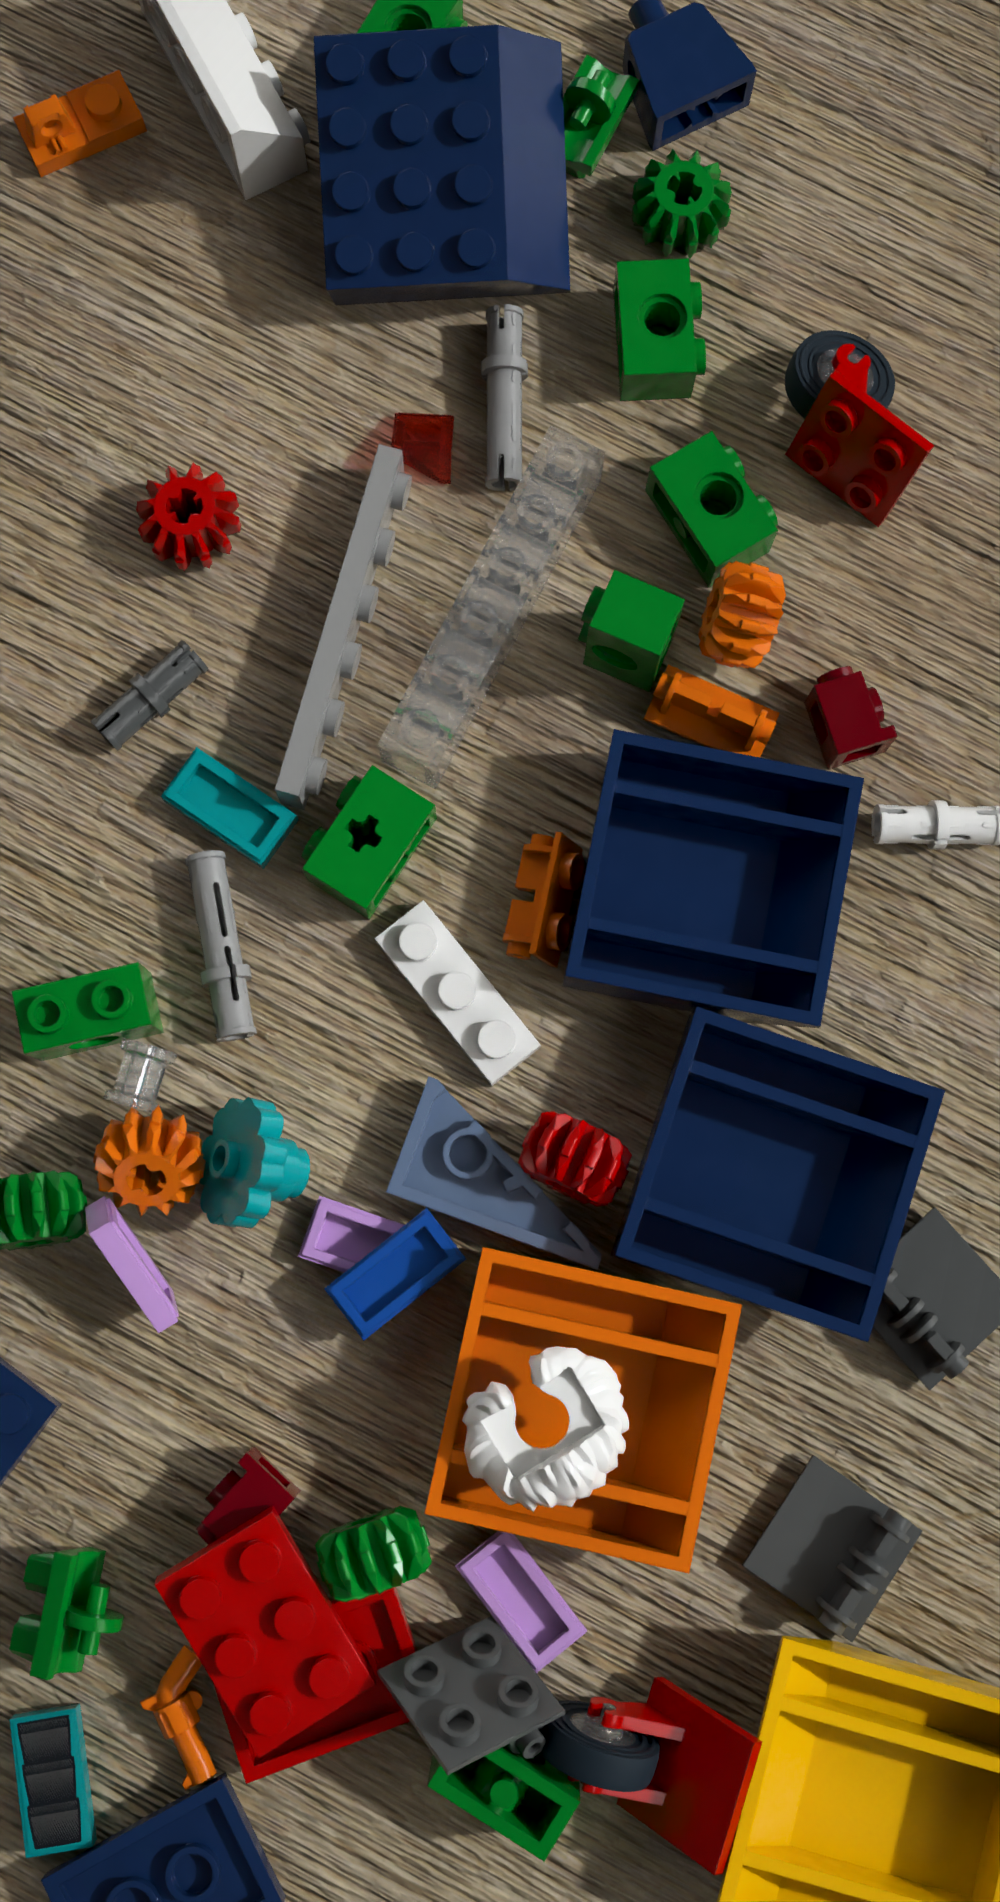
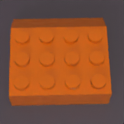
[424,1247,742,1574]

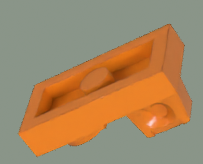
[13,70,147,177]

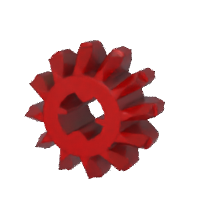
[136,462,241,572]
[518,1111,632,1207]

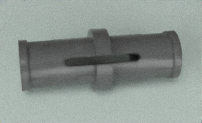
[90,640,209,751]

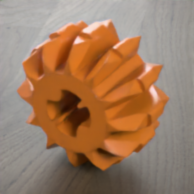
[698,561,786,668]
[93,1105,206,1218]

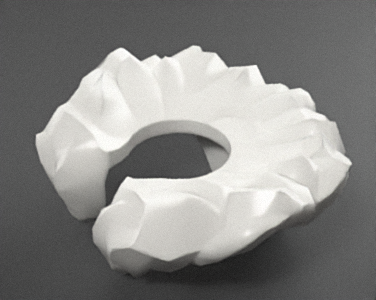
[462,1346,629,1512]

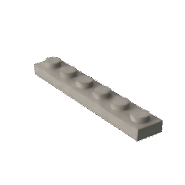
[275,444,412,810]

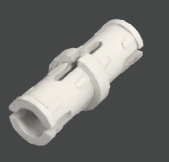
[871,800,1000,850]

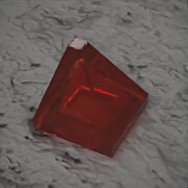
[391,413,454,484]

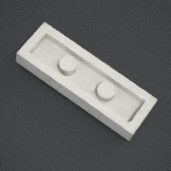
[374,900,541,1086]

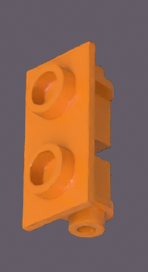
[643,664,780,758]
[502,832,585,968]

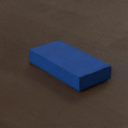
[324,1208,466,1341]

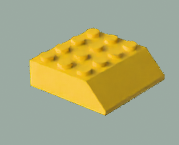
[717,1635,1000,1902]

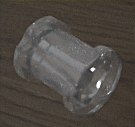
[103,1038,177,1113]

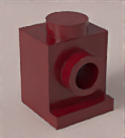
[804,666,898,770]
[196,1446,301,1545]

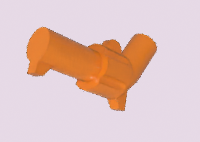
[140,1645,217,1790]

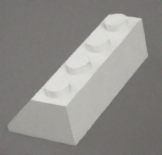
[139,0,310,200]

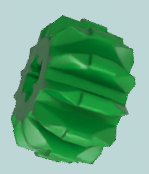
[631,149,732,259]
[0,1170,88,1251]
[315,1506,432,1602]

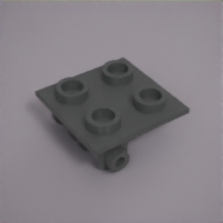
[873,1207,1000,1390]
[742,1455,922,1642]
[377,1616,565,1775]

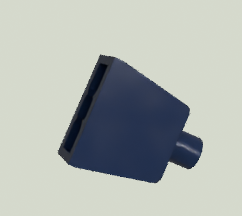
[622,0,757,151]

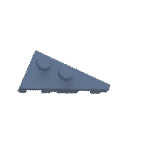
[386,1077,602,1270]

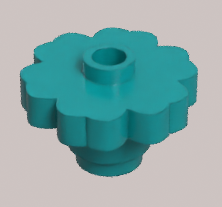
[199,1097,310,1229]

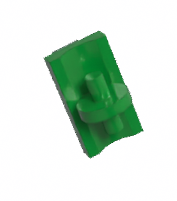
[563,55,639,179]
[9,1547,124,1680]

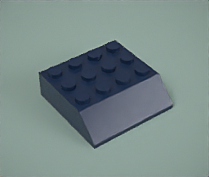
[314,25,570,306]
[562,729,864,1028]
[611,1007,945,1342]

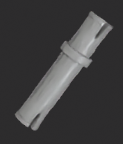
[481,304,528,491]
[185,850,257,1042]

